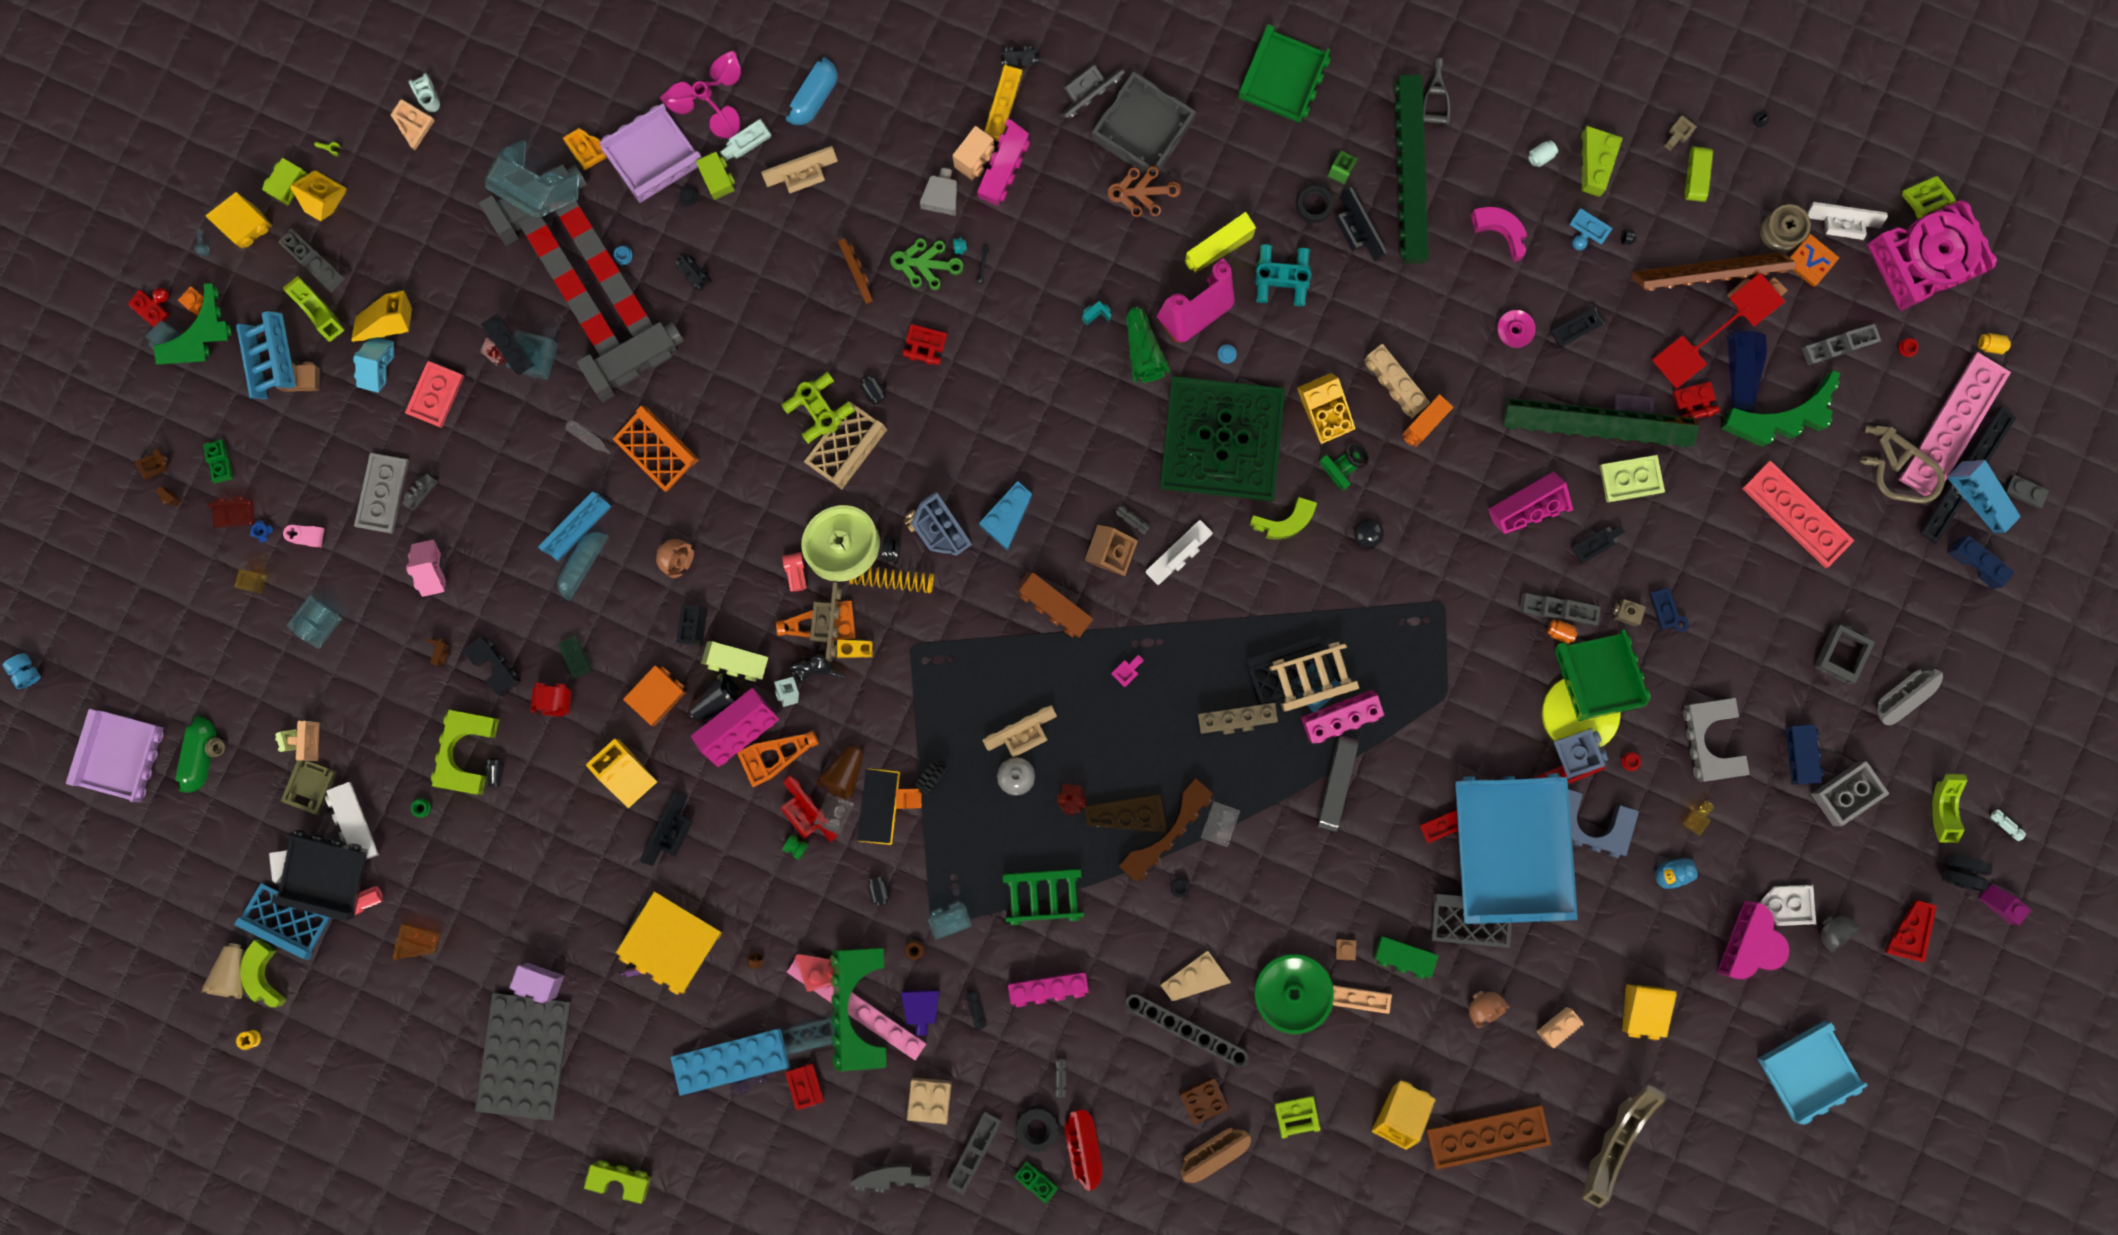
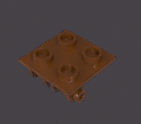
[1179,1077,1229,1125]

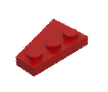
[1884,900,1937,963]

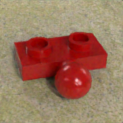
[128,287,170,329]

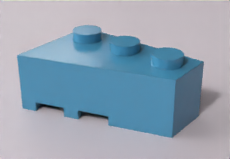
[979,481,1032,551]

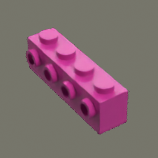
[1301,690,1384,744]
[1008,971,1088,1007]

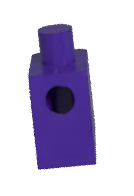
[901,990,940,1035]

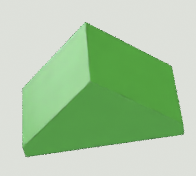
[1328,150,1358,185]

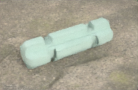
[1990,809,2026,841]

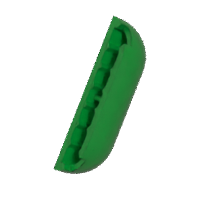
[176,716,216,793]

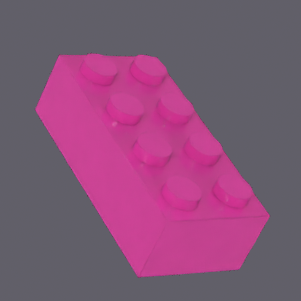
[691,688,779,767]

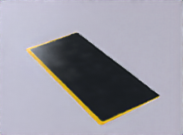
[858,768,900,845]

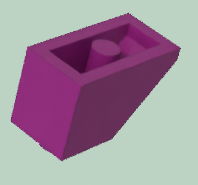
[1979,884,2032,925]

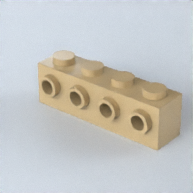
[1364,344,1430,418]

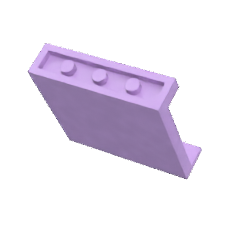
[599,104,702,203]
[66,709,164,802]

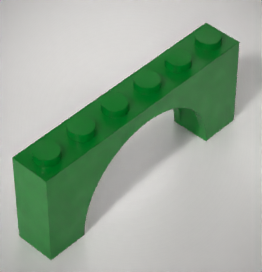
[830,947,886,1072]

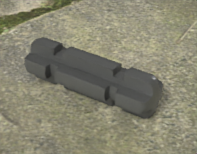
[1116,505,1150,534]
[1055,1058,1066,1098]

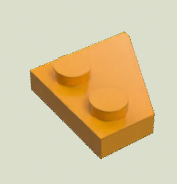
[563,129,607,171]

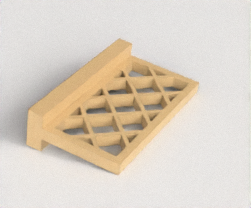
[804,402,887,490]

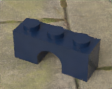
[1947,535,2014,589]

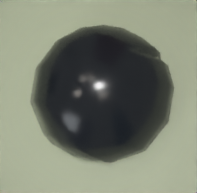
[1354,519,1384,548]

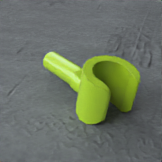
[315,142,341,156]

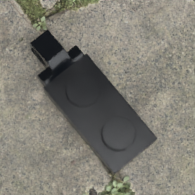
[1572,526,1625,564]

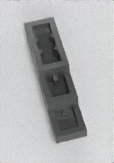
[1801,324,1881,366]
[1519,593,1601,626]
[946,1112,1002,1195]

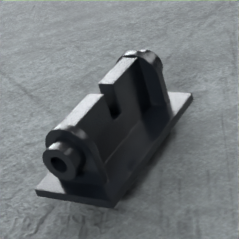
[1000,46,1039,67]
[675,254,712,291]

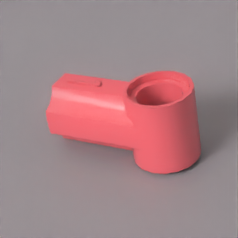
[782,552,807,592]
[355,886,383,915]

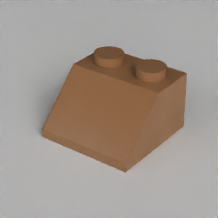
[1085,525,1138,576]

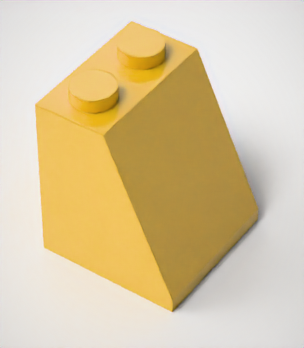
[1622,984,1676,1040]
[1371,1081,1435,1150]

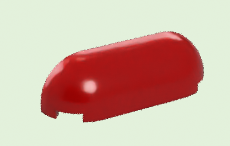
[1065,1110,1103,1191]

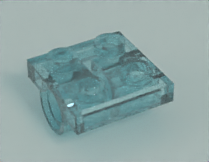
[286,595,343,649]

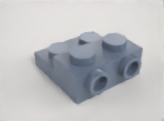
[1554,728,1609,778]

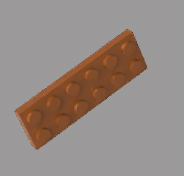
[1426,1105,1551,1170]

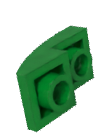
[203,439,233,484]
[1014,1161,1059,1203]

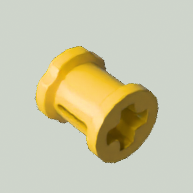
[236,1030,261,1050]

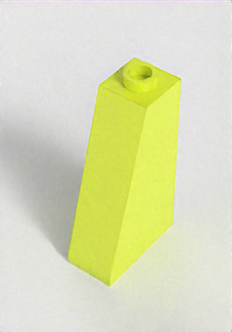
[1185,212,1256,273]

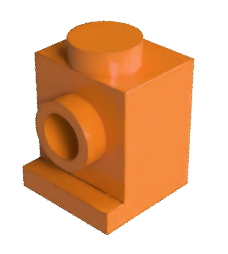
[178,286,204,315]

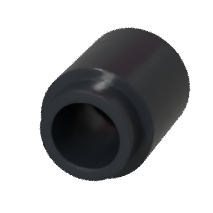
[860,376,887,405]
[867,877,891,907]

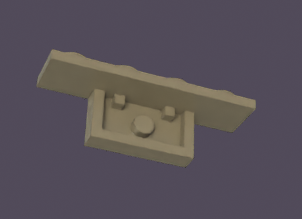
[810,582,842,662]
[1198,703,1278,734]

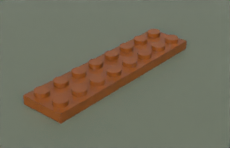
[1632,252,1795,291]

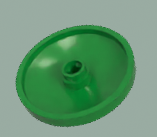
[1255,954,1334,1034]

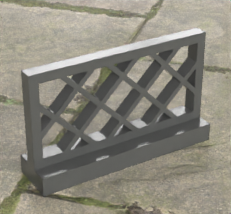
[1431,893,1512,948]

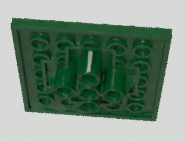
[1160,376,1285,502]

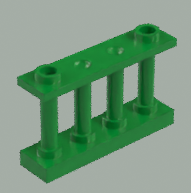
[1003,868,1084,925]

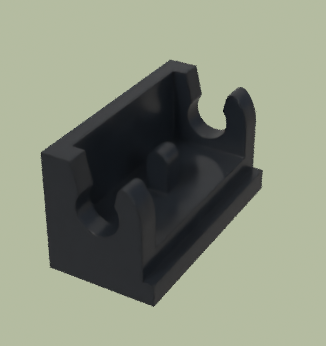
[676,604,708,647]

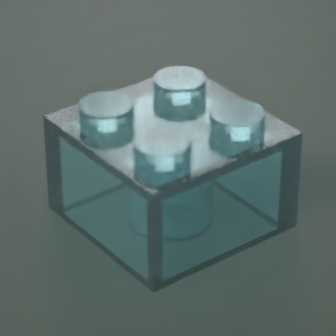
[506,330,558,380]

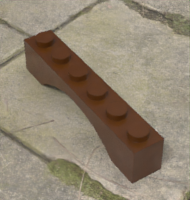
[1119,778,1213,882]

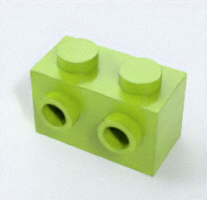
[696,152,735,200]
[262,158,308,206]

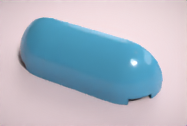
[786,57,838,125]

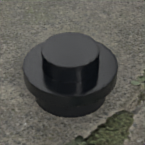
[679,187,698,206]
[1170,878,1190,898]

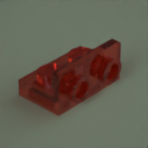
[208,497,254,528]

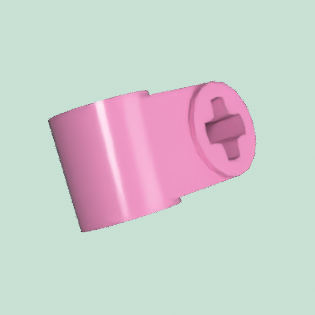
[283,525,324,548]

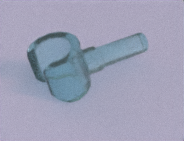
[194,230,209,256]

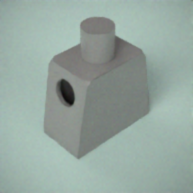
[920,168,958,216]

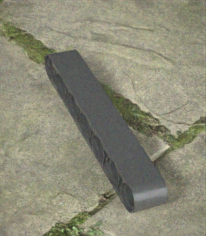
[1125,993,1248,1067]

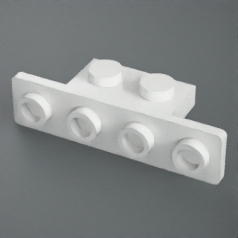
[1807,202,1888,240]
[1146,520,1212,585]

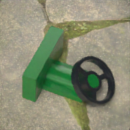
[1319,443,1369,492]

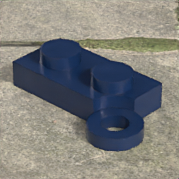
[1649,588,1689,632]

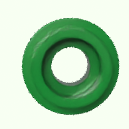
[411,798,431,818]

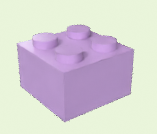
[510,963,564,1003]

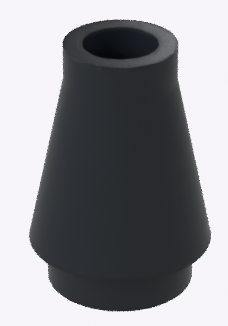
[484,758,504,787]

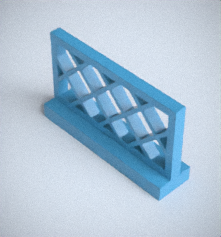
[538,491,612,561]
[234,883,331,960]

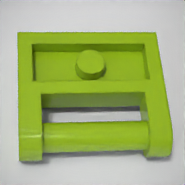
[1902,176,1956,219]
[1274,1096,1320,1139]

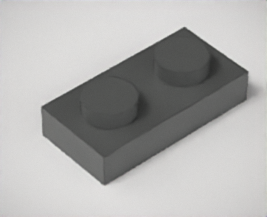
[2005,475,2049,509]

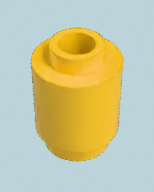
[1978,333,2011,354]

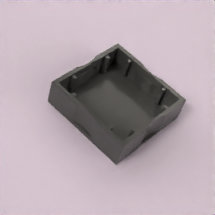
[1091,71,1196,180]

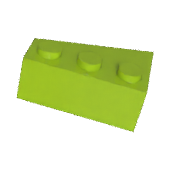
[1581,126,1623,197]

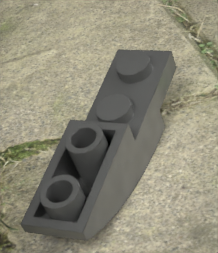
[278,229,345,292]
[850,1163,931,1192]

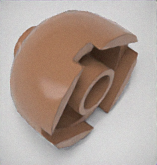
[656,539,694,578]
[1469,991,1510,1028]

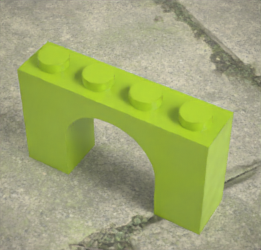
[431,710,499,795]

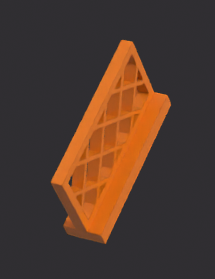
[613,406,699,492]

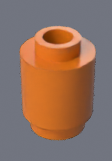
[1547,619,1578,644]

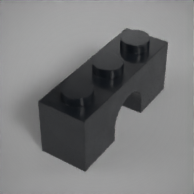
[480,313,535,375]
[462,636,520,696]

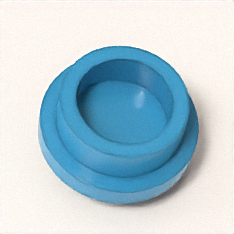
[613,246,633,265]
[1218,345,1237,364]

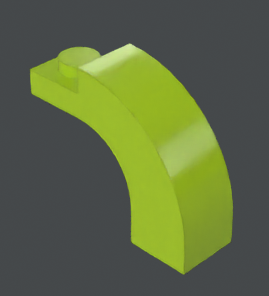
[283,276,345,342]
[1250,498,1317,540]
[1932,774,1968,843]
[240,939,287,1008]

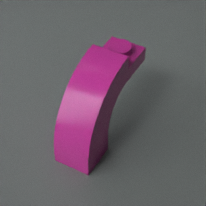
[1471,207,1527,262]

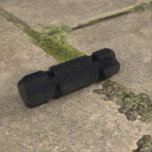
[966,991,986,1030]

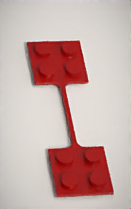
[1652,272,1786,389]

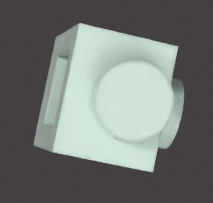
[774,677,799,707]

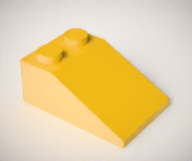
[205,192,272,249]

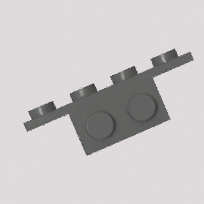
[1059,65,1125,118]

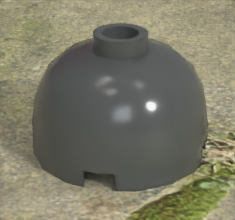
[1820,916,1861,953]

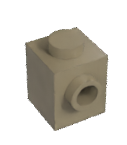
[1612,599,1646,626]

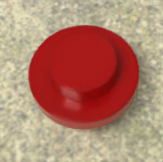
[1898,338,1919,357]
[1621,752,1641,771]

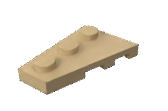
[1161,950,1231,1001]

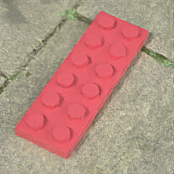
[1742,461,1854,568]

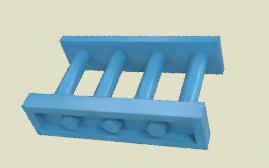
[236,311,296,399]

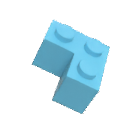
[353,337,394,393]

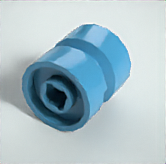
[2,653,41,689]

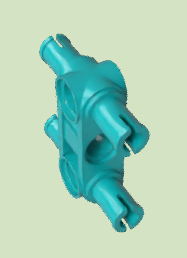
[1255,245,1311,306]

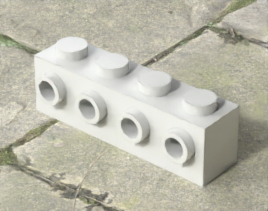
[325,782,379,860]

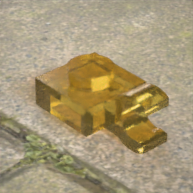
[1682,801,1714,836]

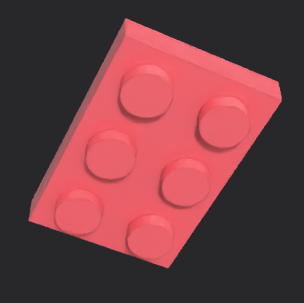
[405,361,465,428]

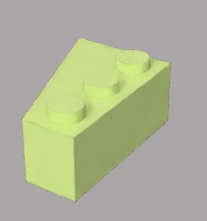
[701,641,768,682]

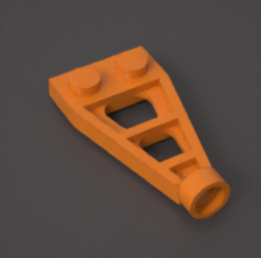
[776,601,856,641]
[737,730,819,787]

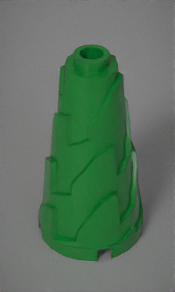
[1126,307,1170,383]

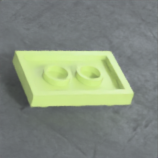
[1599,455,1665,503]

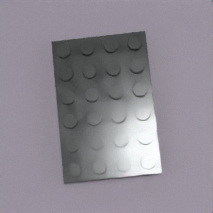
[475,992,571,1121]

